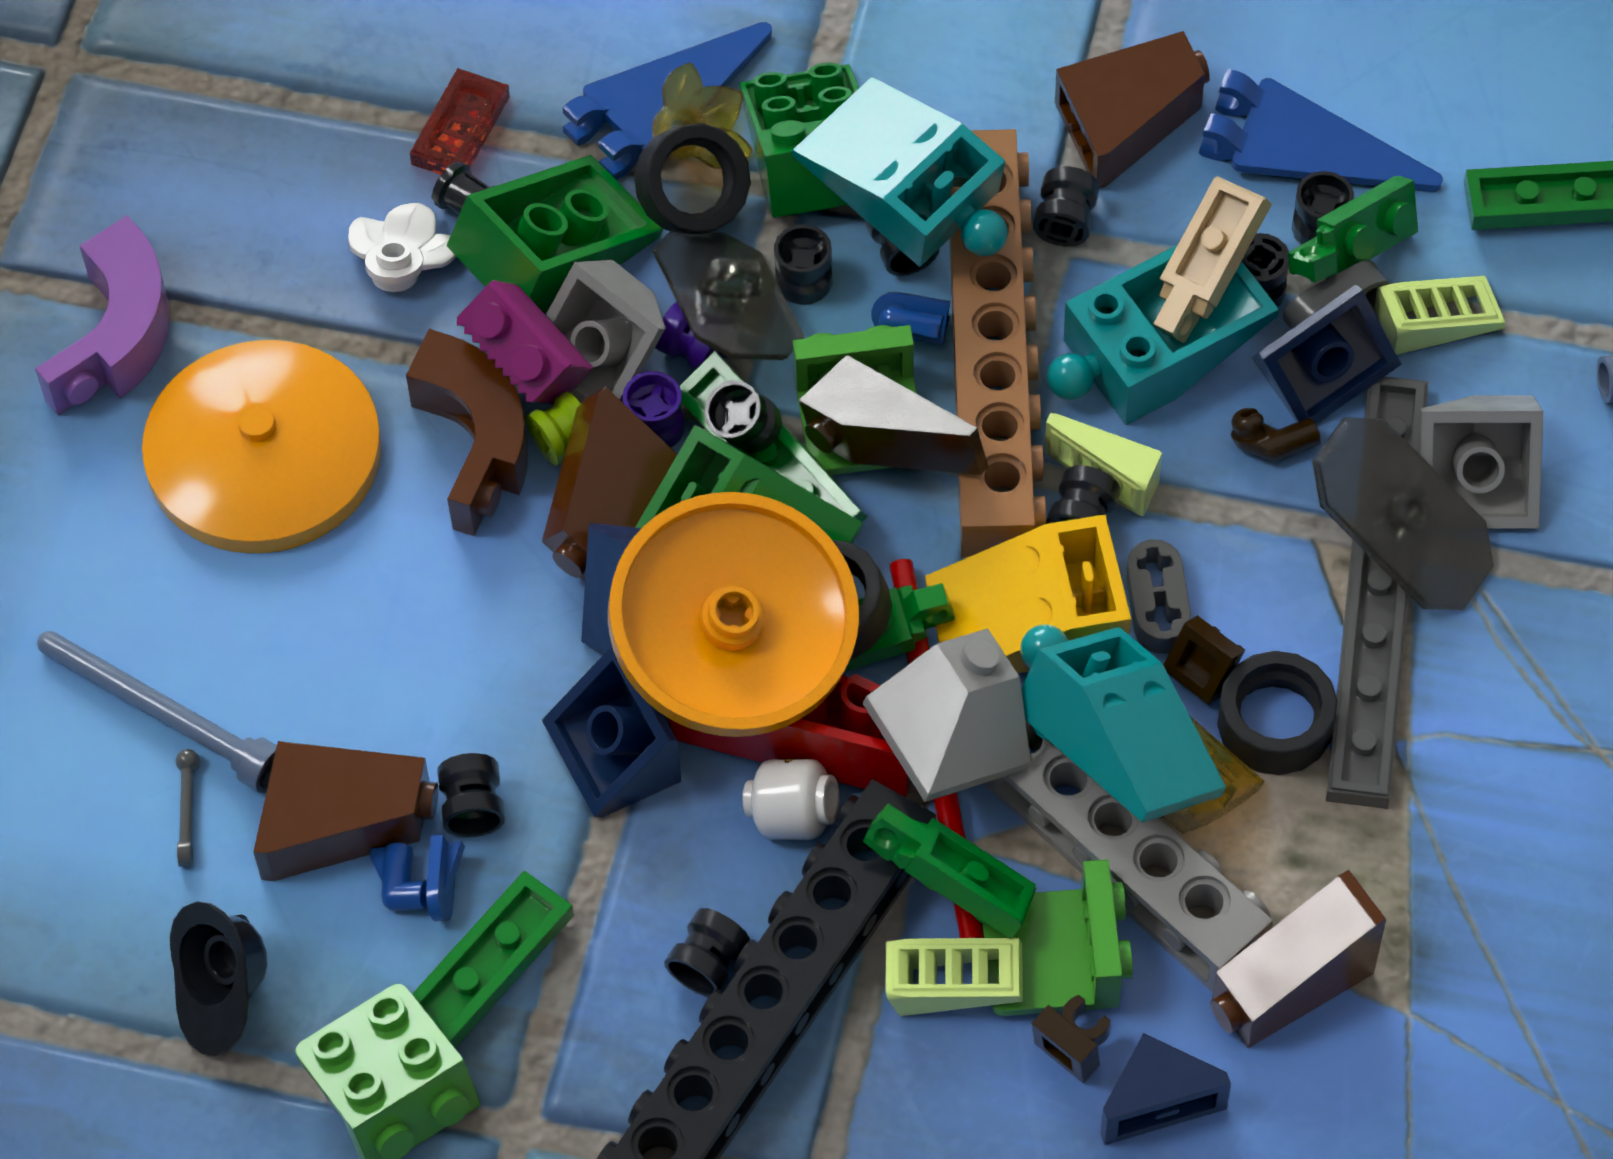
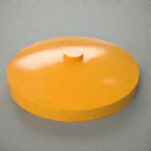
[142,340,382,553]
[608,492,859,737]

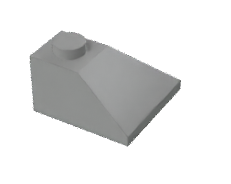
[546,260,665,403]
[1417,395,1544,529]
[863,628,1031,802]

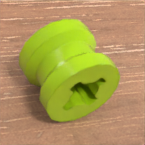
[525,391,581,466]

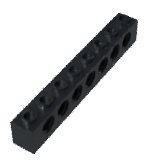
[597,779,936,1159]

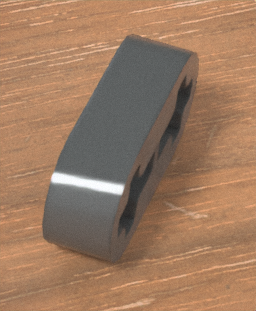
[1283,260,1391,329]
[1126,539,1191,654]

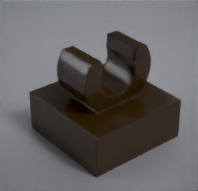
[1163,615,1245,705]
[1031,995,1111,1084]

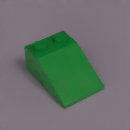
[446,155,664,313]

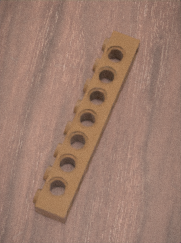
[949,129,1046,557]

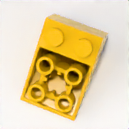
[925,515,1131,673]

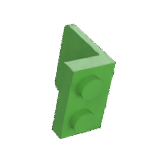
[792,325,917,475]
[982,859,1133,1016]
[295,984,481,1159]

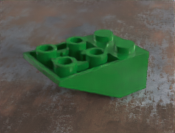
[739,63,859,218]
[635,425,864,544]

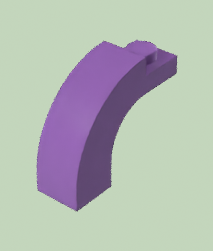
[35,215,170,415]

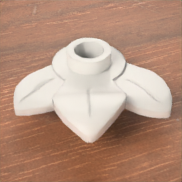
[348,203,456,292]

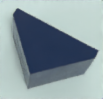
[1100,1033,1231,1145]

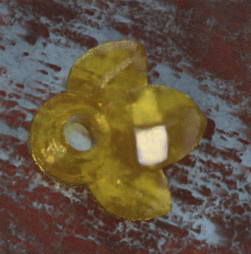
[652,62,753,169]

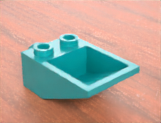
[792,77,1008,267]
[1047,244,1279,425]
[1020,624,1226,823]

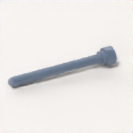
[37,631,277,793]

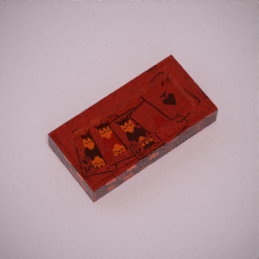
[409,68,510,175]

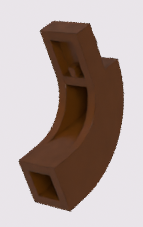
[406,329,528,537]

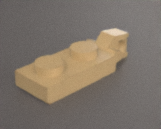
[1153,176,1272,343]

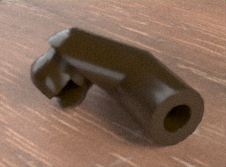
[1231,408,1321,461]

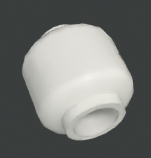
[743,759,839,840]

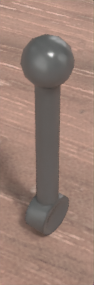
[175,749,200,867]

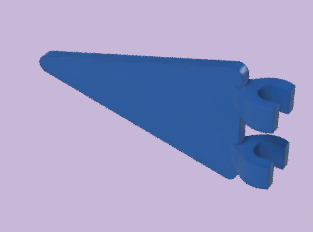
[563,22,772,180]
[1199,69,1443,192]

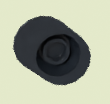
[169,901,268,1056]

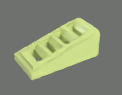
[1374,276,1505,355]
[1044,413,1162,516]
[886,938,1023,1016]

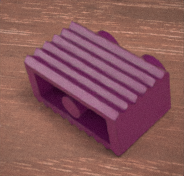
[457,280,593,405]

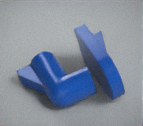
[871,292,950,345]
[370,835,465,922]

